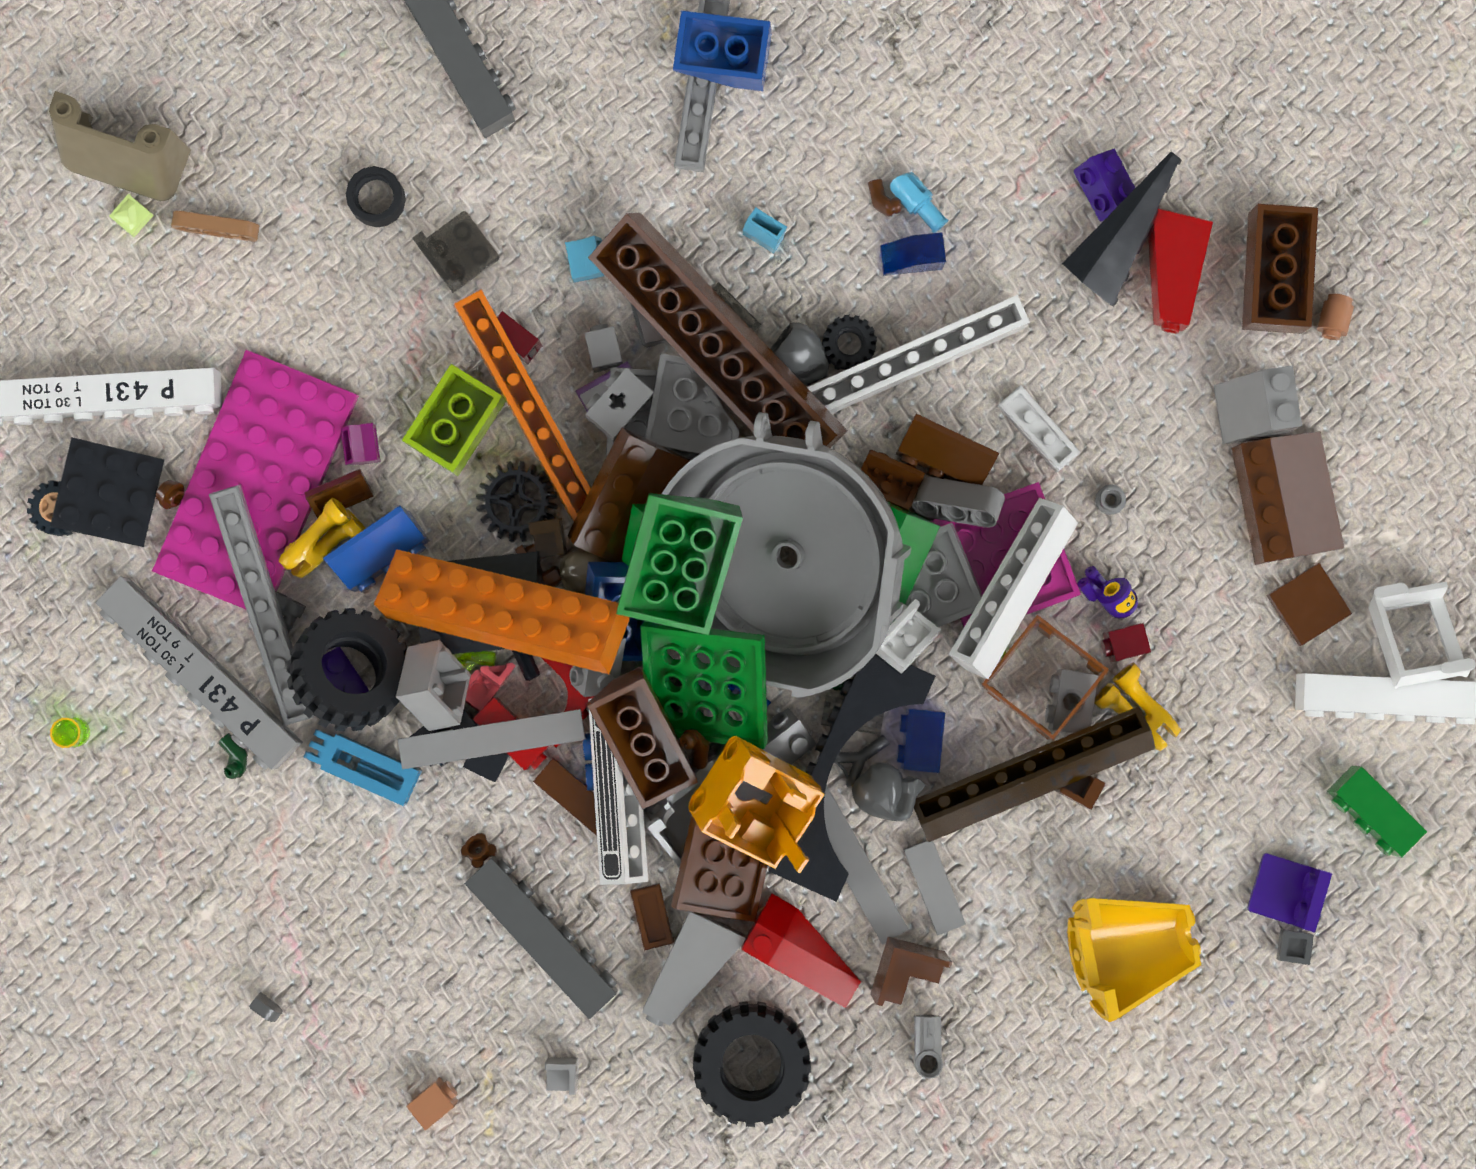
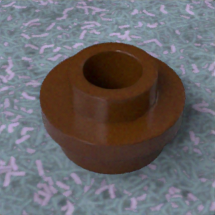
[156,480,184,509]

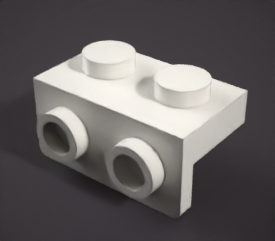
[876,599,941,674]

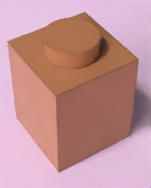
[406,1077,458,1131]

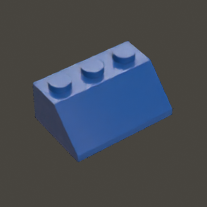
[323,506,430,593]

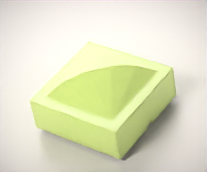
[109,194,154,237]

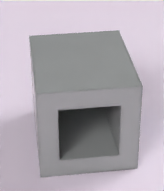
[584,324,623,373]

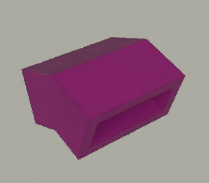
[341,423,381,466]

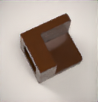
[1054,776,1106,810]

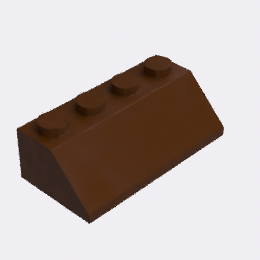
[587,666,698,810]

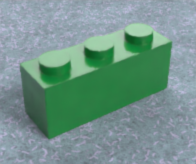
[1327,765,1427,858]

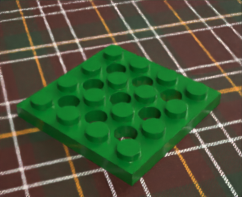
[641,621,768,749]

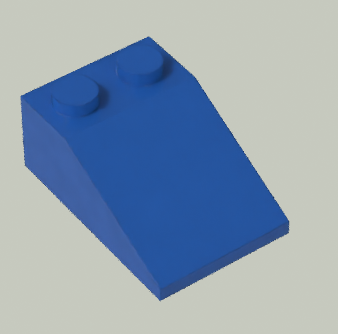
[673,11,772,91]

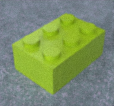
[402,364,506,476]

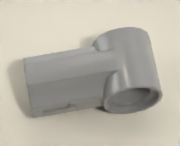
[913,1015,943,1079]

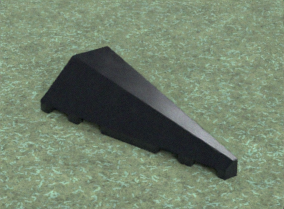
[1062,151,1182,307]

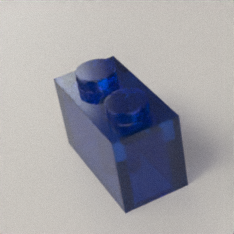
[896,709,945,773]

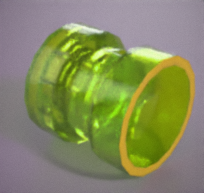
[50,718,90,748]

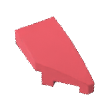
[465,663,516,712]

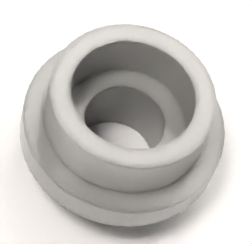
[1095,485,1126,515]

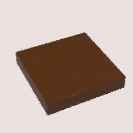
[1266,563,1352,646]

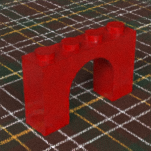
[473,658,594,771]

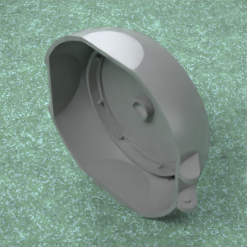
[662,412,911,698]

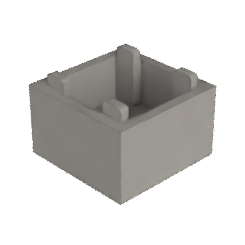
[396,640,471,731]

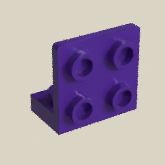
[1247,853,1332,933]

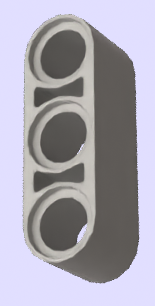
[912,477,1005,527]

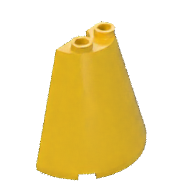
[1067,898,1201,1022]

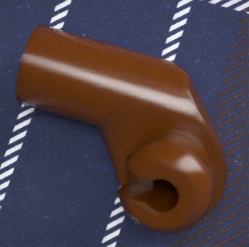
[868,179,902,217]

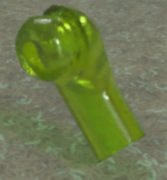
[457,651,496,672]

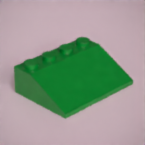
[616,493,743,635]

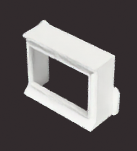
[1368,582,1476,689]

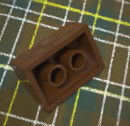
[896,413,999,485]

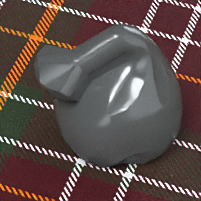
[771,323,829,386]
[852,762,926,821]

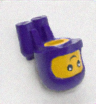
[1077,566,1138,619]

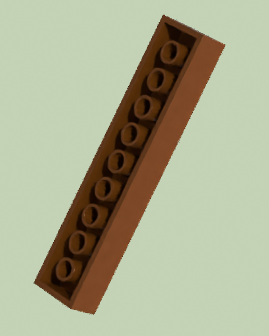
[588,213,848,448]

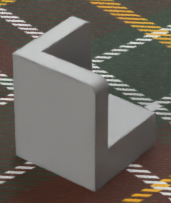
[545,1057,578,1095]

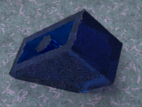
[880,232,946,276]

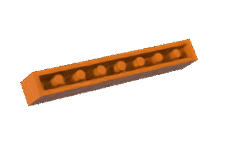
[453,289,591,521]

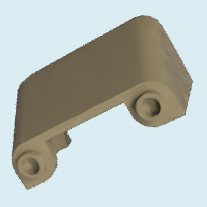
[49,91,191,201]

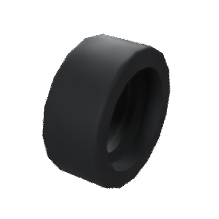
[345,166,406,227]

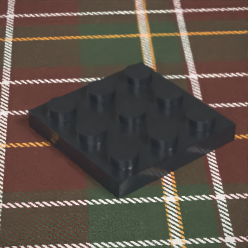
[50,437,164,547]

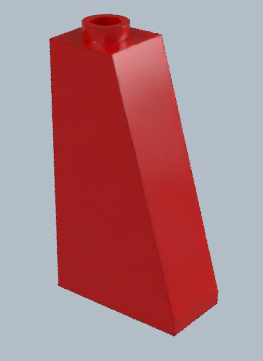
[1148,209,1213,334]

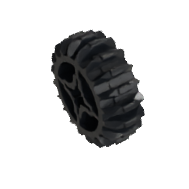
[476,461,558,543]

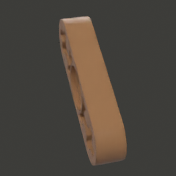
[171,211,260,242]

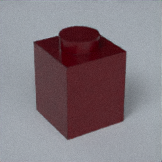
[1101,623,1151,662]

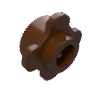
[461,833,497,868]

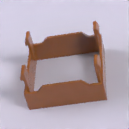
[982,615,1109,742]

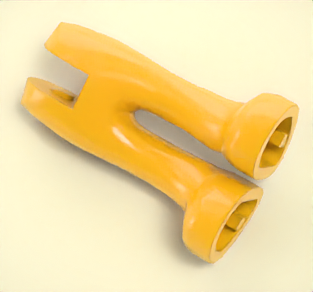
[278,498,366,578]
[1094,662,1181,751]

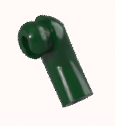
[218,733,248,779]

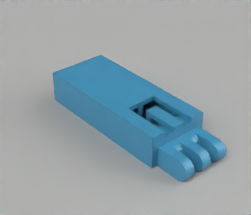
[303,729,422,806]

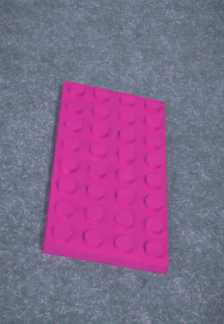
[152,350,359,610]

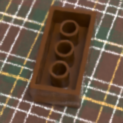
[1242,203,1318,334]

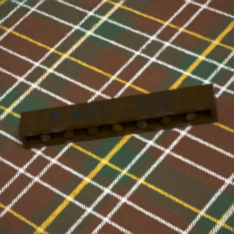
[914,706,1156,842]

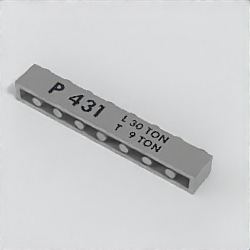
[95,576,303,770]

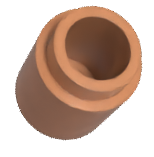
[1317,294,1354,340]

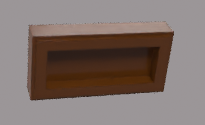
[304,469,374,518]
[630,883,674,951]

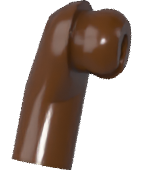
[679,729,710,769]

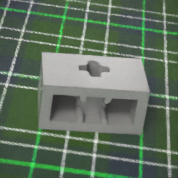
[585,368,654,441]

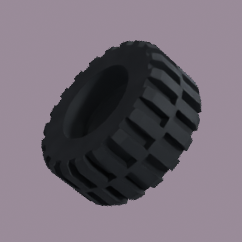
[286,608,408,732]
[693,1001,811,1127]

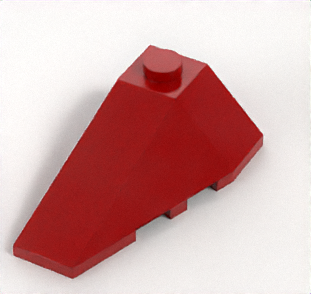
[741,893,861,1008]

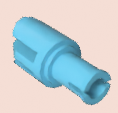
[890,172,948,233]

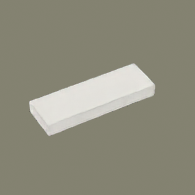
[998,385,1080,473]

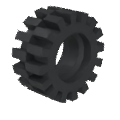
[822,314,877,371]

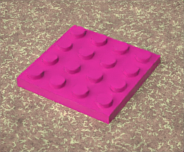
[931,482,1081,628]

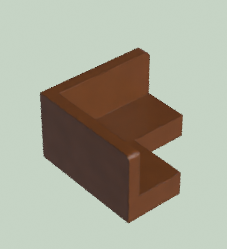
[870,937,952,1006]

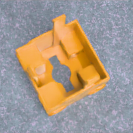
[688,736,825,873]

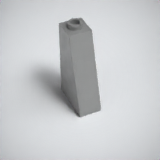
[642,911,746,1026]

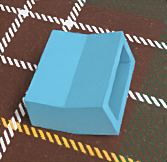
[743,207,787,254]
[565,236,605,283]

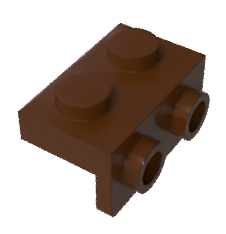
[861,450,925,511]

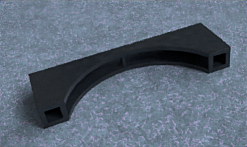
[768,654,936,902]

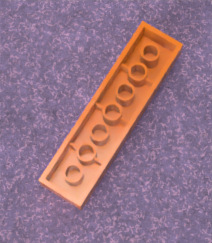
[374,549,630,674]

